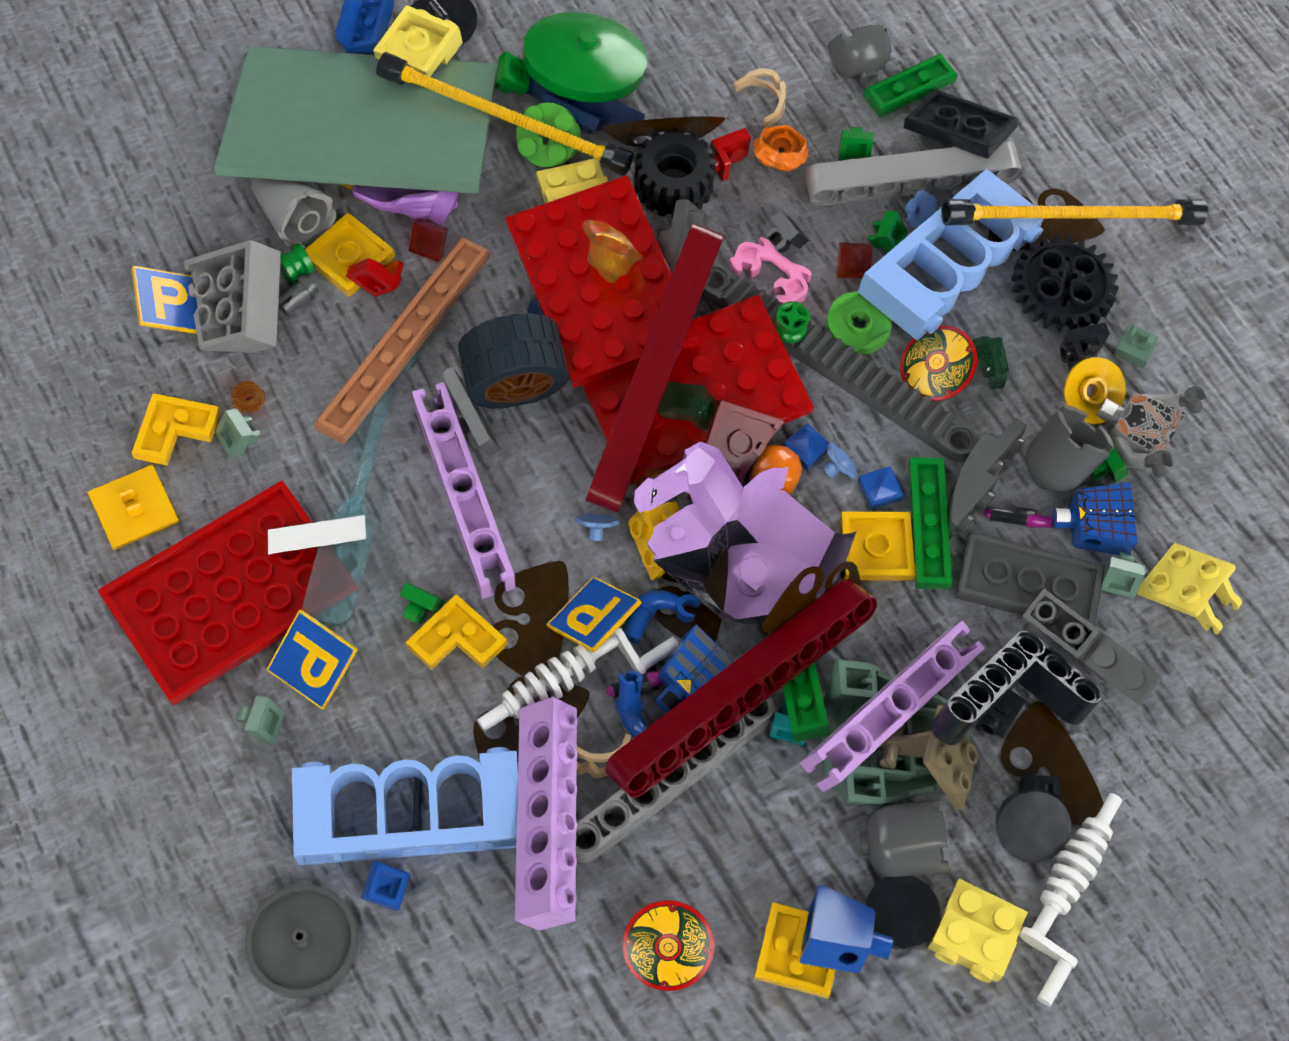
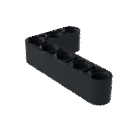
[931,631,1102,745]

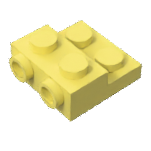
[373,5,463,77]
[536,159,608,204]
[928,878,1028,983]

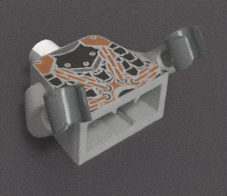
[1096,386,1206,478]

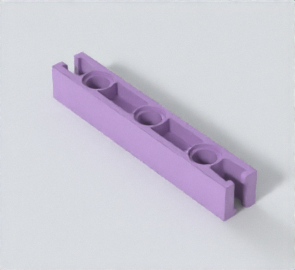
[412,382,515,599]
[799,620,985,792]

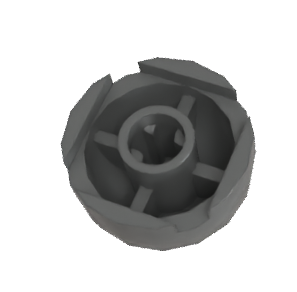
[827,25,891,82]

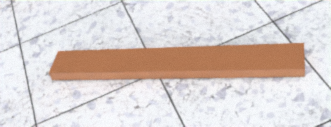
[315,237,490,444]

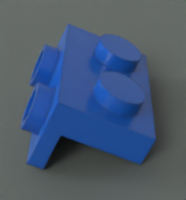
[335,0,395,54]

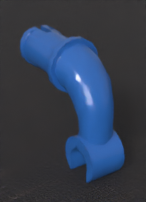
[622,590,700,644]
[615,671,648,738]

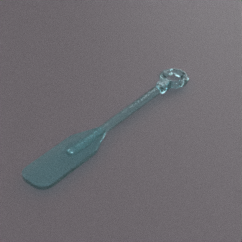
[303,338,418,626]

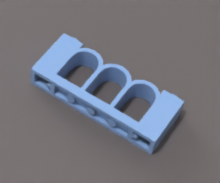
[858,169,1044,341]
[292,747,518,866]

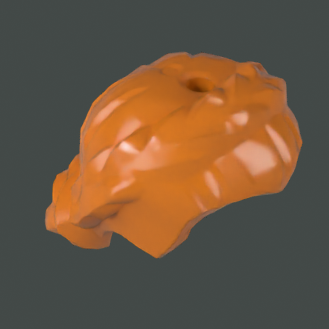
[753,125,809,172]

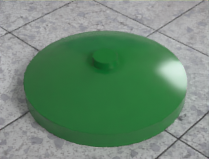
[522,12,647,103]

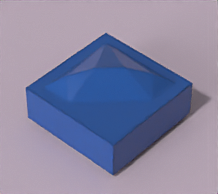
[783,423,830,471]
[858,466,904,510]
[361,861,410,911]

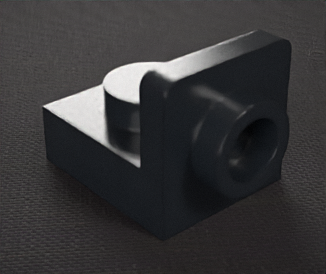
[1060,322,1110,371]
[977,691,1027,738]

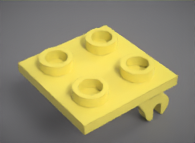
[1137,543,1242,635]

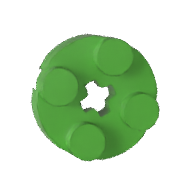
[516,103,581,168]
[825,292,893,355]

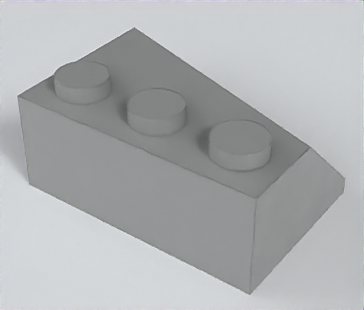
[183,240,281,353]

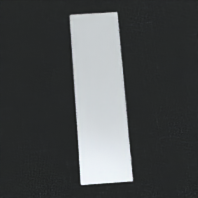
[268,515,366,554]

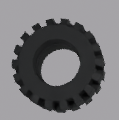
[634,129,716,218]

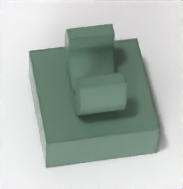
[1113,323,1159,368]
[214,408,261,458]
[1101,552,1145,599]
[235,696,285,746]

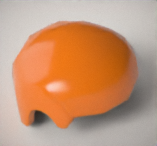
[748,444,802,495]

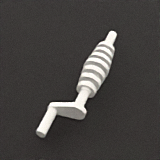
[477,627,678,732]
[1019,793,1123,1006]

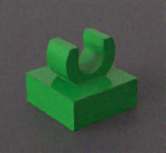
[495,51,530,95]
[838,127,874,161]
[867,211,908,254]
[1091,447,1127,483]
[400,583,445,624]

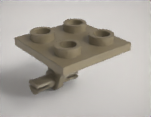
[880,705,977,810]

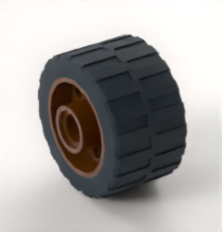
[458,313,569,409]

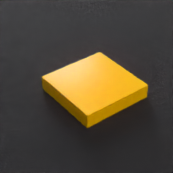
[305,212,395,297]
[840,512,915,581]

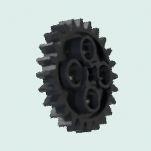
[1011,234,1119,332]

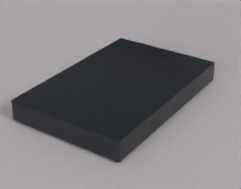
[904,89,1018,159]

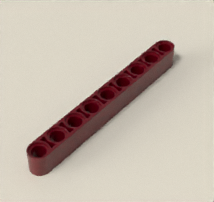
[585,223,724,513]
[605,579,877,798]

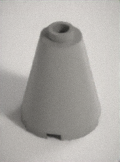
[251,178,336,250]

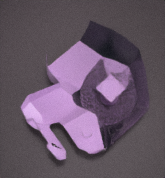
[634,442,856,624]

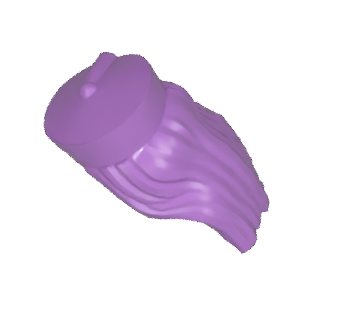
[352,185,459,226]

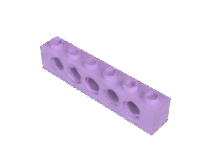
[515,697,578,931]

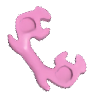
[729,237,812,304]

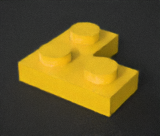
[132,393,221,466]
[405,594,508,670]
[754,902,835,999]

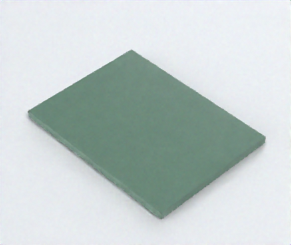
[214,46,497,194]

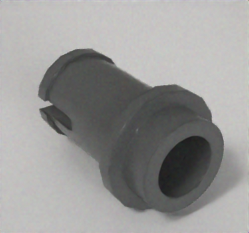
[278,276,319,316]

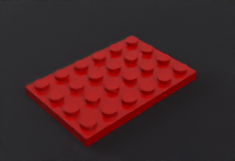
[505,175,700,388]
[581,294,814,485]
[97,480,358,706]

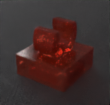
[409,218,448,262]
[836,242,873,279]

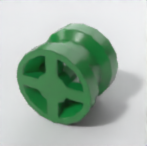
[280,243,315,284]
[774,301,810,343]

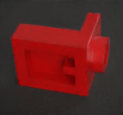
[710,128,751,181]
[345,258,404,297]

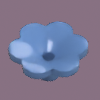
[905,190,937,229]
[824,442,857,479]
[575,514,619,541]

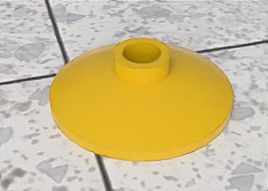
[1064,357,1126,424]

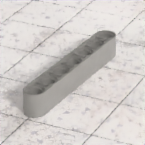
[804,141,1023,206]
[576,696,774,864]

